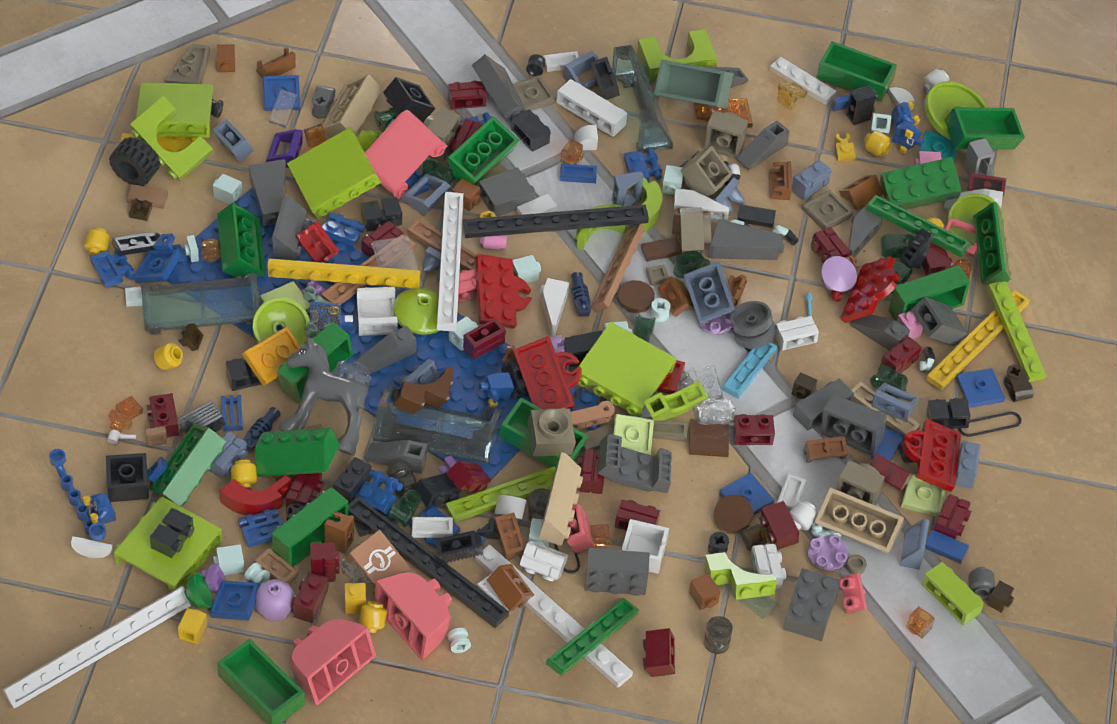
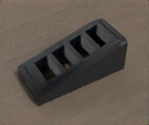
[900,228,934,269]

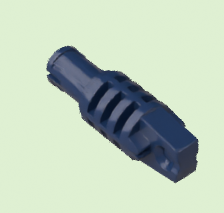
[571,272,591,317]
[243,407,281,452]

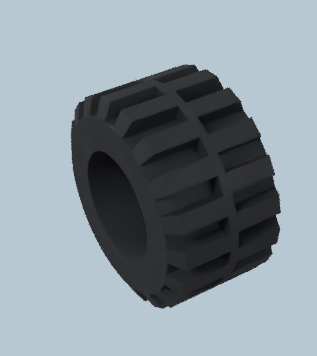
[109,137,160,186]

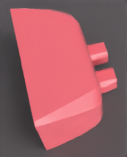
[374,573,452,660]
[290,619,376,705]

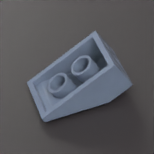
[684,261,735,324]

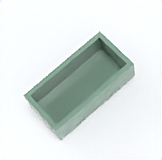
[654,60,733,109]

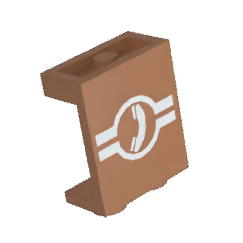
[344,530,410,596]

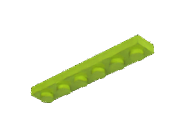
[987,281,1047,382]
[446,466,556,523]

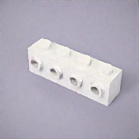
[557,79,627,137]

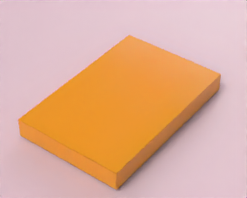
[242,327,301,386]

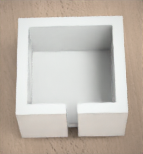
[622,519,669,574]

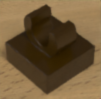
[129,198,152,221]
[178,323,204,351]
[741,523,767,551]

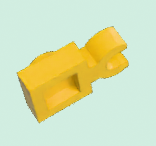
[835,133,856,161]

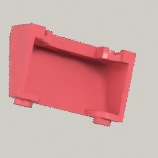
[365,110,447,200]

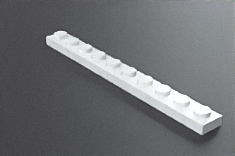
[437,192,463,332]
[475,545,633,688]
[2,586,191,708]

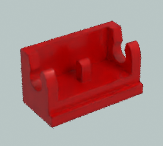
[295,221,339,263]

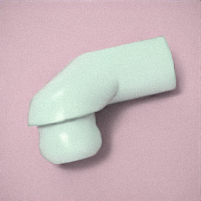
[811,523,841,537]

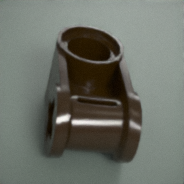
[1003,364,1033,402]

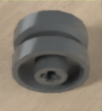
[730,301,776,349]

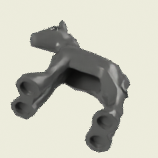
[278,337,368,456]

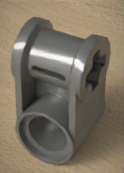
[312,85,336,119]

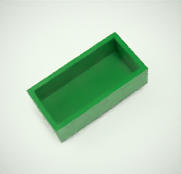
[816,41,897,102]
[944,107,1025,149]
[879,157,962,210]
[888,266,970,321]
[277,322,353,404]
[498,398,588,468]
[272,487,348,567]
[217,638,305,724]

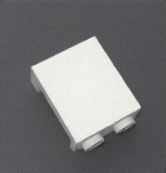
[357,287,398,336]

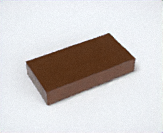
[641,237,682,261]

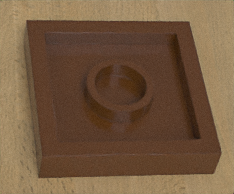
[689,419,729,457]

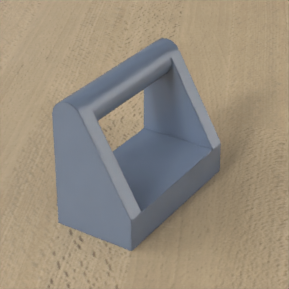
[563,51,599,89]
[612,172,644,206]
[402,174,450,216]
[871,382,920,422]
[900,519,930,570]

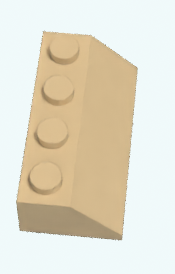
[317,74,382,138]
[538,452,583,546]
[814,488,904,554]

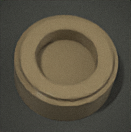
[846,555,867,575]

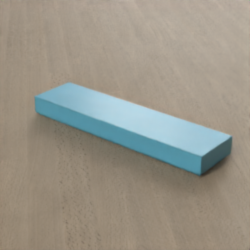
[722,342,777,399]

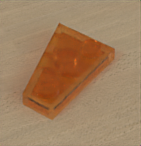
[694,98,753,129]

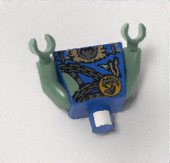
[303,286,353,339]

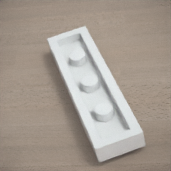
[769,57,837,105]

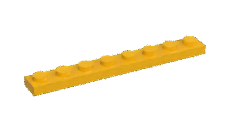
[268,259,420,289]
[926,290,1030,390]

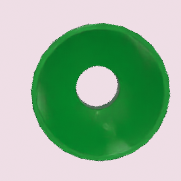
[184,573,213,609]

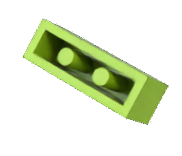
[922,562,984,625]

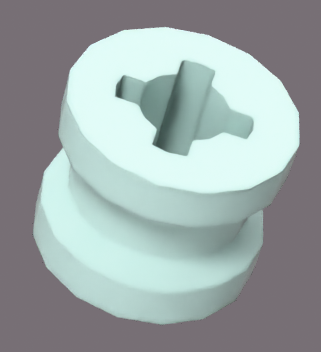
[650,298,670,322]
[244,563,270,585]
[447,628,471,653]

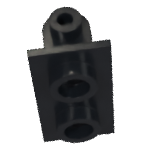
[501,357,528,399]

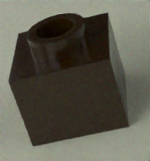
[792,372,818,399]
[987,581,1014,613]

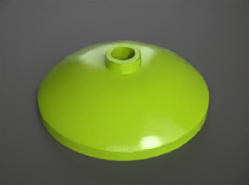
[948,193,1003,246]
[393,288,440,335]
[252,298,310,347]

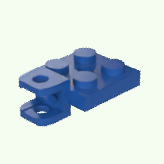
[133,234,182,283]

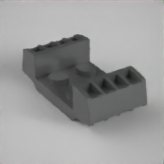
[598,434,672,493]

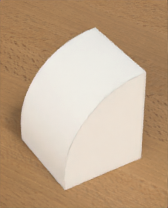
[574,125,598,151]
[494,495,526,520]

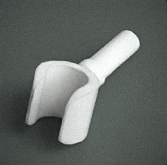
[107,430,136,444]

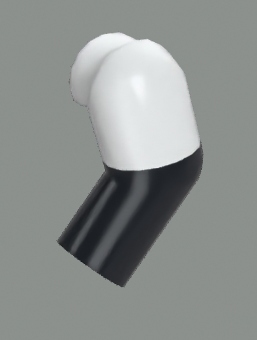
[725,163,741,185]

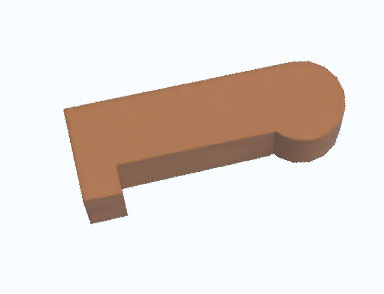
[561,401,615,430]

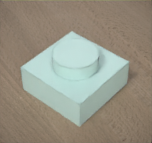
[184,235,199,262]

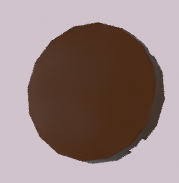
[617,280,655,313]
[713,495,754,534]

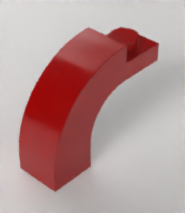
[219,475,291,515]

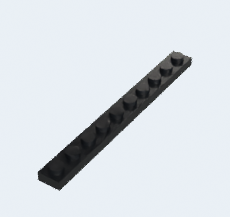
[462,204,649,238]
[348,496,509,628]

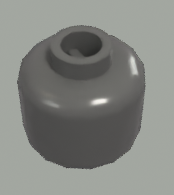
[968,567,995,598]

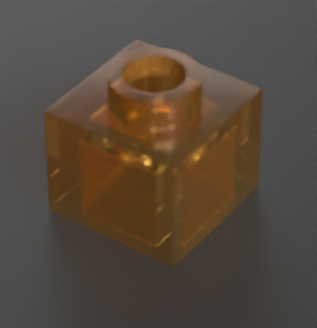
[560,139,584,164]
[906,606,935,639]

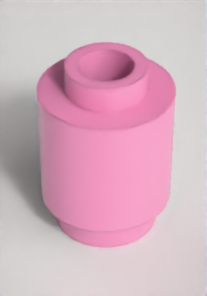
[480,235,507,250]

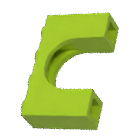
[637,29,717,81]
[130,95,214,181]

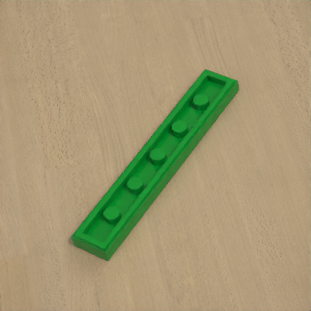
[866,195,971,257]
[546,598,639,676]

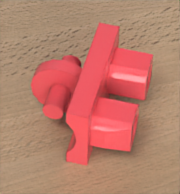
[839,573,867,614]

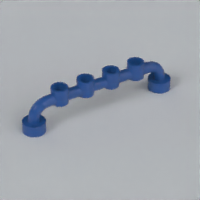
[49,449,106,541]

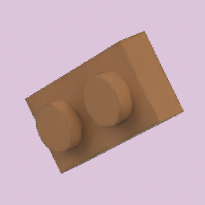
[254,548,298,584]

